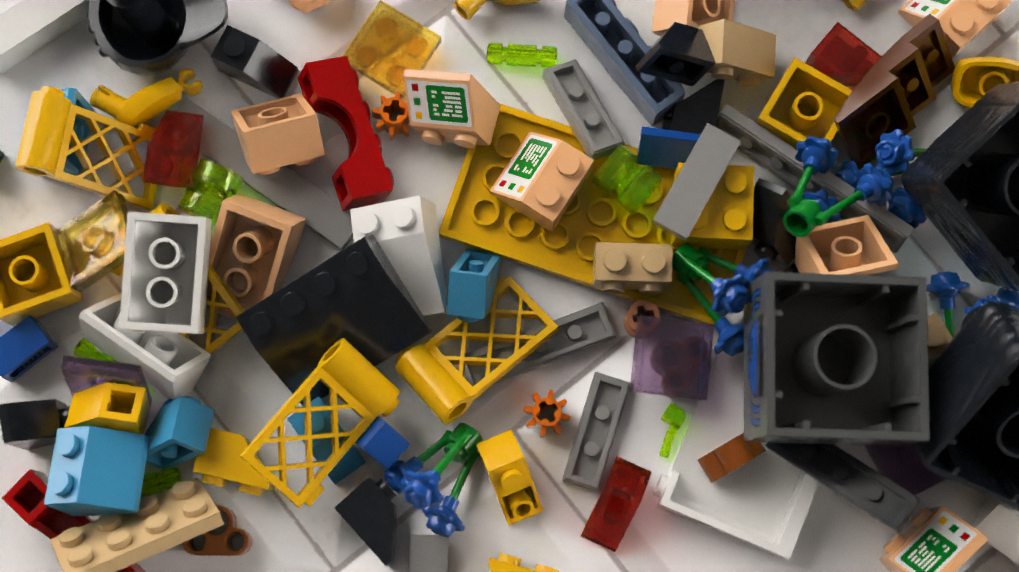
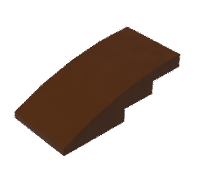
[834,14,955,170]

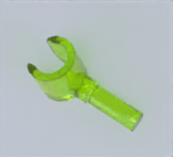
[659,403,686,458]

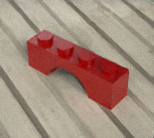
[297,56,394,211]
[2,469,146,572]

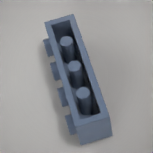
[564,0,686,127]

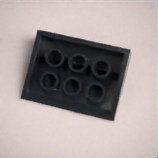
[236,234,432,406]

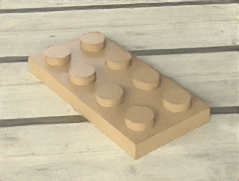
[50,477,224,572]

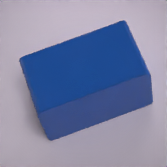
[0,315,59,382]
[355,416,410,470]

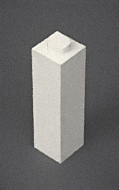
[0,0,89,74]

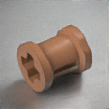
[623,300,660,339]

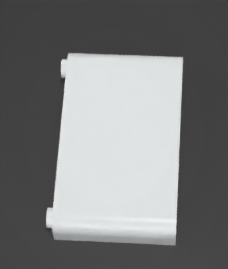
[653,309,819,560]

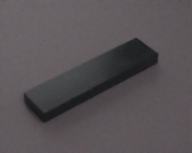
[765,442,921,534]

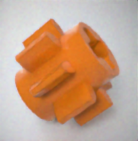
[372,92,410,141]
[523,390,570,438]

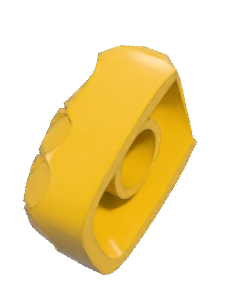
[950,57,1019,108]

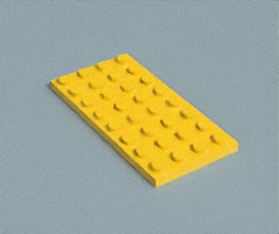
[439,103,755,328]

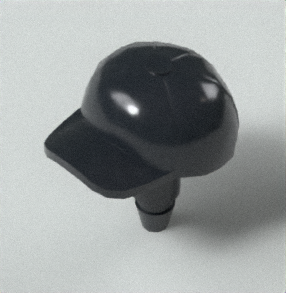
[87,0,228,75]

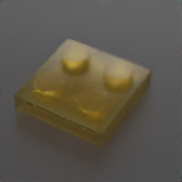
[343,0,442,99]
[57,190,128,293]

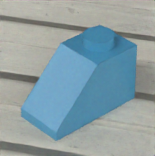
[447,249,502,322]
[144,396,214,471]
[287,396,366,484]

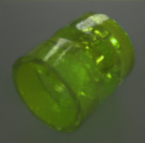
[592,144,663,215]
[178,159,244,226]

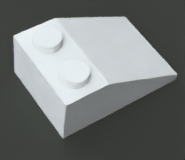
[350,196,447,317]

